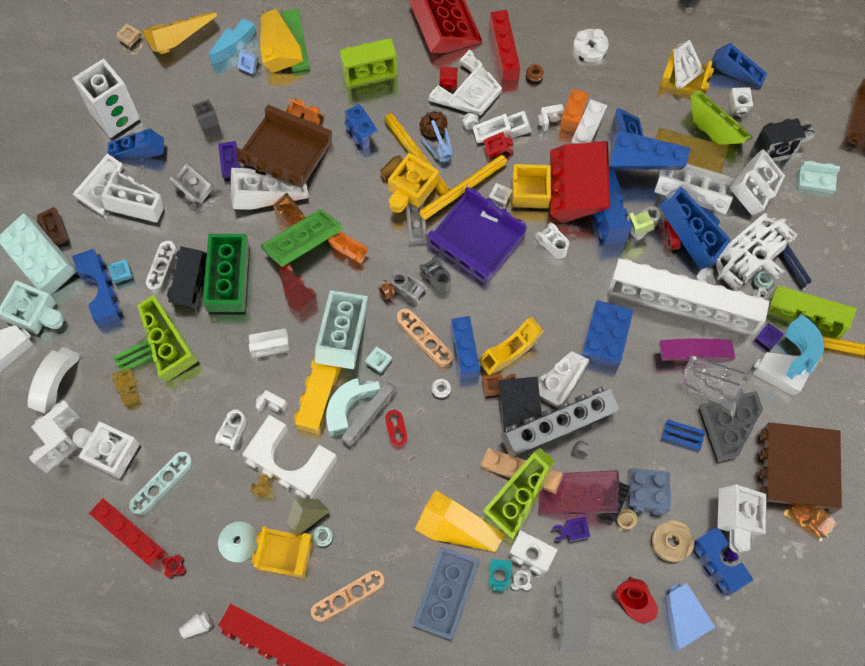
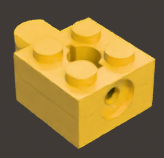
[388,153,439,213]

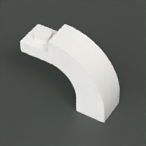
[28,347,80,414]

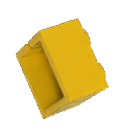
[512,164,551,208]

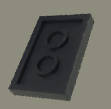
[498,376,544,438]

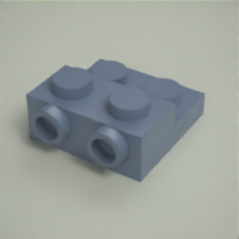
[627,468,671,515]

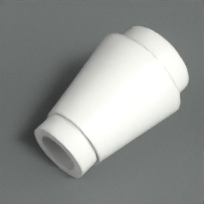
[179,611,212,639]

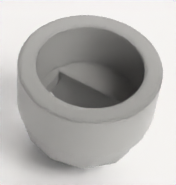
[572,441,589,458]

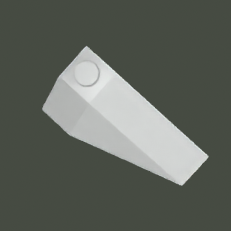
[231,168,309,210]

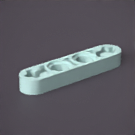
[129,452,193,516]

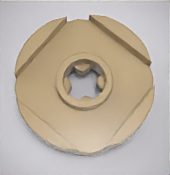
[652,520,694,563]

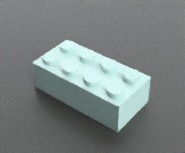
[0,213,77,295]
[315,290,368,369]

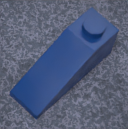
[712,43,767,88]

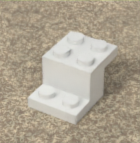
[29,401,80,473]

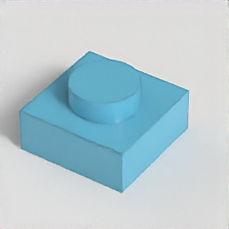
[108,259,133,284]

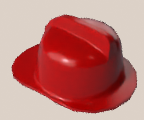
[616,576,658,623]

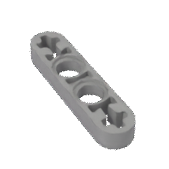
[341,381,397,446]

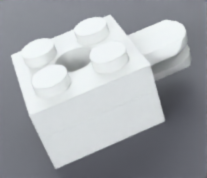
[73,421,140,479]
[718,484,766,553]

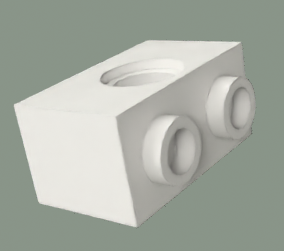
[508,530,558,575]

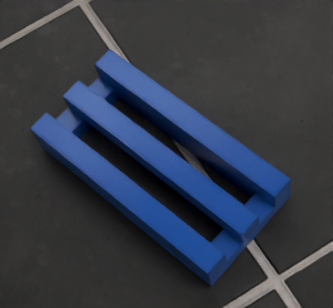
[661,419,706,451]

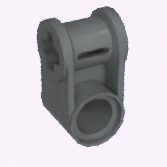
[419,256,451,293]

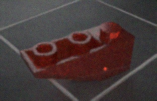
[278,264,317,318]

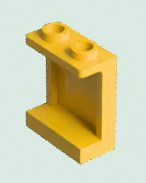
[660,49,714,96]
[251,526,313,579]

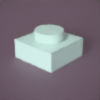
[365,346,392,374]

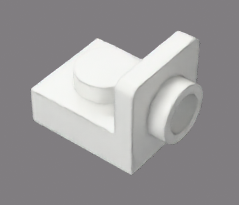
[538,104,564,131]
[255,390,288,413]

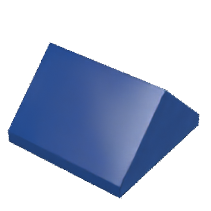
[612,108,644,136]

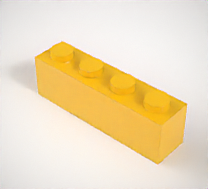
[293,357,341,435]

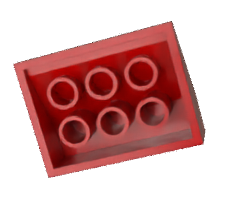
[409,0,483,53]
[550,141,610,223]

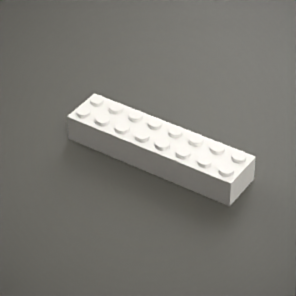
[608,259,770,336]

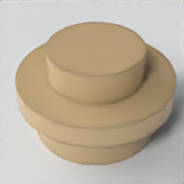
[617,509,637,529]

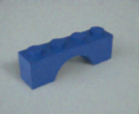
[72,248,121,328]

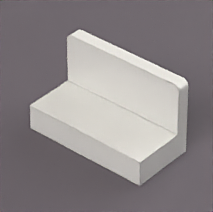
[249,328,290,357]

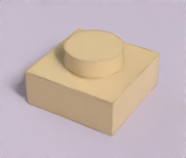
[116,23,141,47]

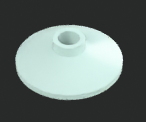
[218,521,259,563]

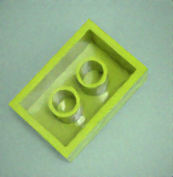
[340,38,398,87]

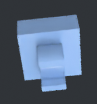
[237,50,259,74]

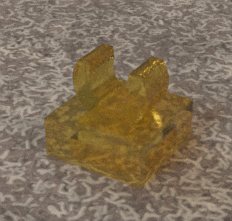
[250,475,274,497]

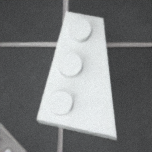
[538,351,589,408]

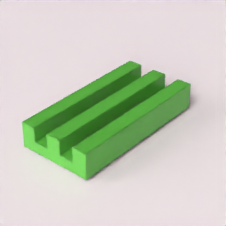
[113,340,153,374]

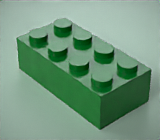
[203,234,249,312]

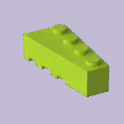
[137,294,199,383]

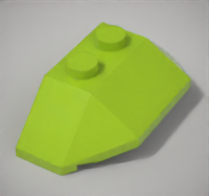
[690,91,753,145]

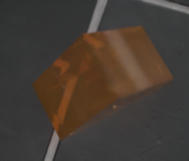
[273,193,306,228]

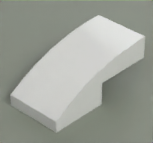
[480,183,513,222]

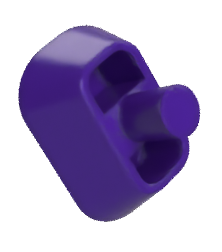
[724,547,740,562]

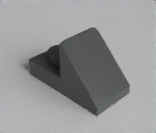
[192,99,219,130]

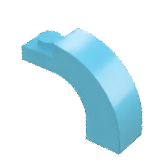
[785,315,824,379]

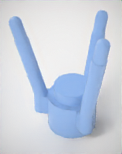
[421,120,453,162]

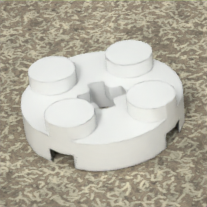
[573,29,609,62]

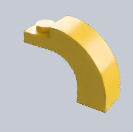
[478,317,544,375]

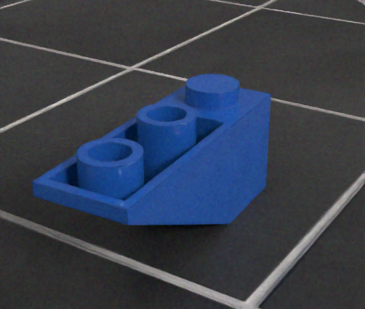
[107,128,164,159]

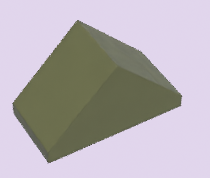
[286,499,329,537]

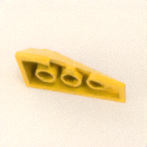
[260,9,303,73]
[142,12,217,54]
[415,490,505,553]

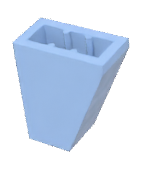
[665,583,715,651]

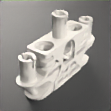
[714,213,798,291]

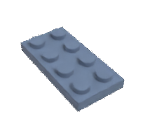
[413,546,480,641]

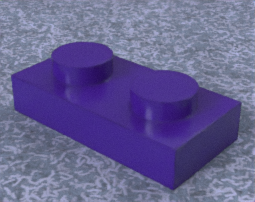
[218,141,240,178]

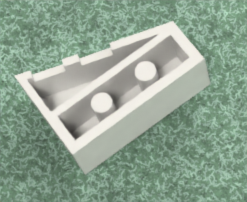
[101,168,164,222]

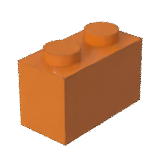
[560,88,589,133]

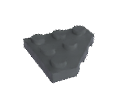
[699,391,763,462]

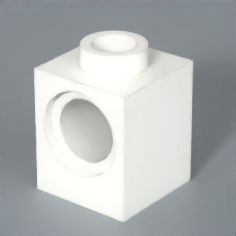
[728,88,753,117]

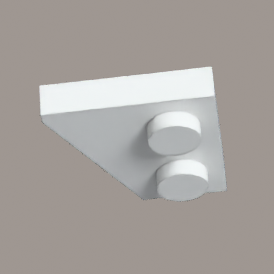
[673,40,704,89]

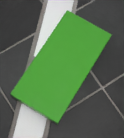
[261,209,343,267]

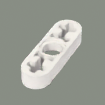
[146,241,177,293]

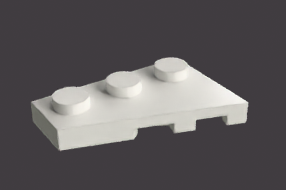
[73,154,123,217]

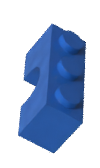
[450,316,480,380]
[694,526,754,596]

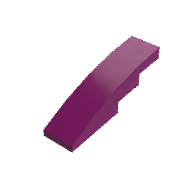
[659,338,735,363]

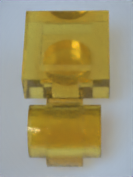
[111,368,140,407]

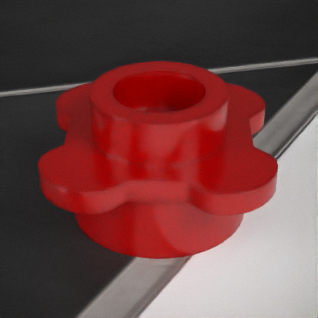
[162,555,185,578]

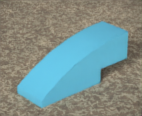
[208,18,257,65]

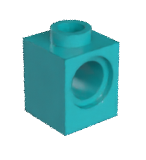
[488,559,512,592]

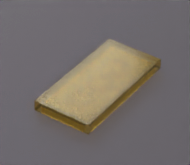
[655,128,728,174]

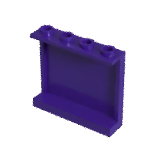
[427,186,527,283]

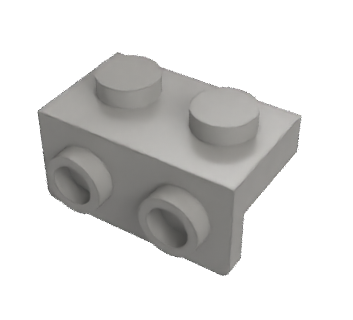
[169,163,214,203]

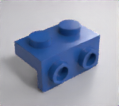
[344,104,377,149]

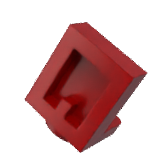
[439,67,458,90]
[484,131,514,158]

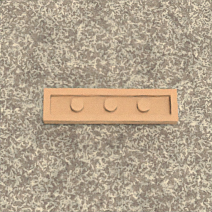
[481,448,563,494]

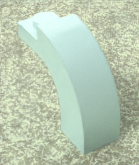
[326,379,380,437]

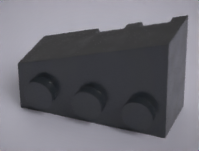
[167,246,207,308]

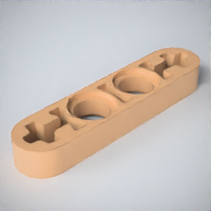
[397,309,453,368]
[311,570,385,623]

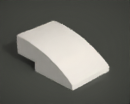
[730,149,785,216]

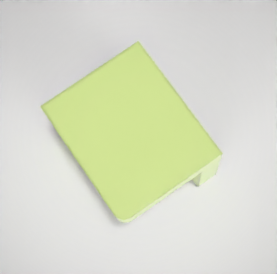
[629,211,654,236]

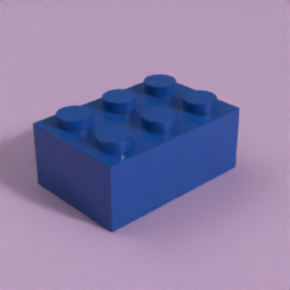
[581,300,634,370]

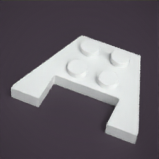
[428,50,502,116]

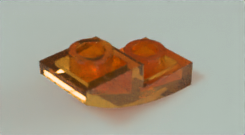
[790,505,837,538]

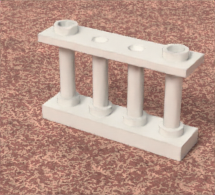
[654,164,736,214]

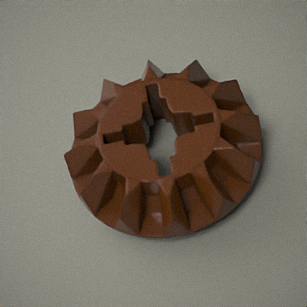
[419,110,448,137]

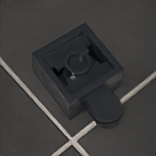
[754,118,815,160]

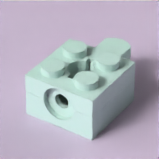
[0,280,64,335]

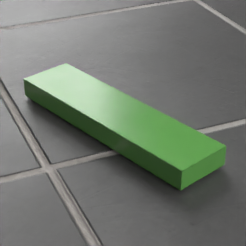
[282,9,310,72]

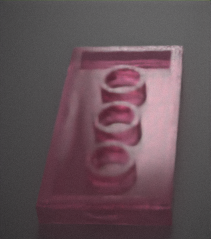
[539,470,619,515]

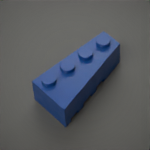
[609,130,691,170]
[595,170,632,245]
[658,186,731,270]

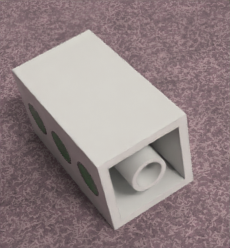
[72,58,140,138]

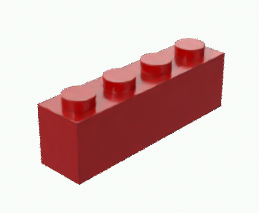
[489,10,520,82]
[88,498,168,569]

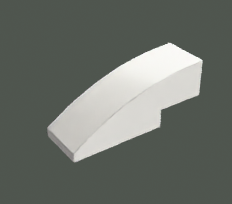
[472,111,532,143]

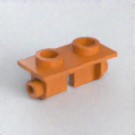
[286,98,325,125]
[328,231,369,264]

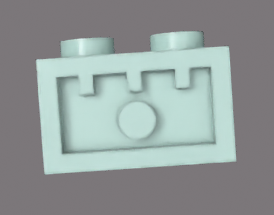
[797,161,840,194]

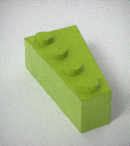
[767,286,857,339]
[483,448,555,539]

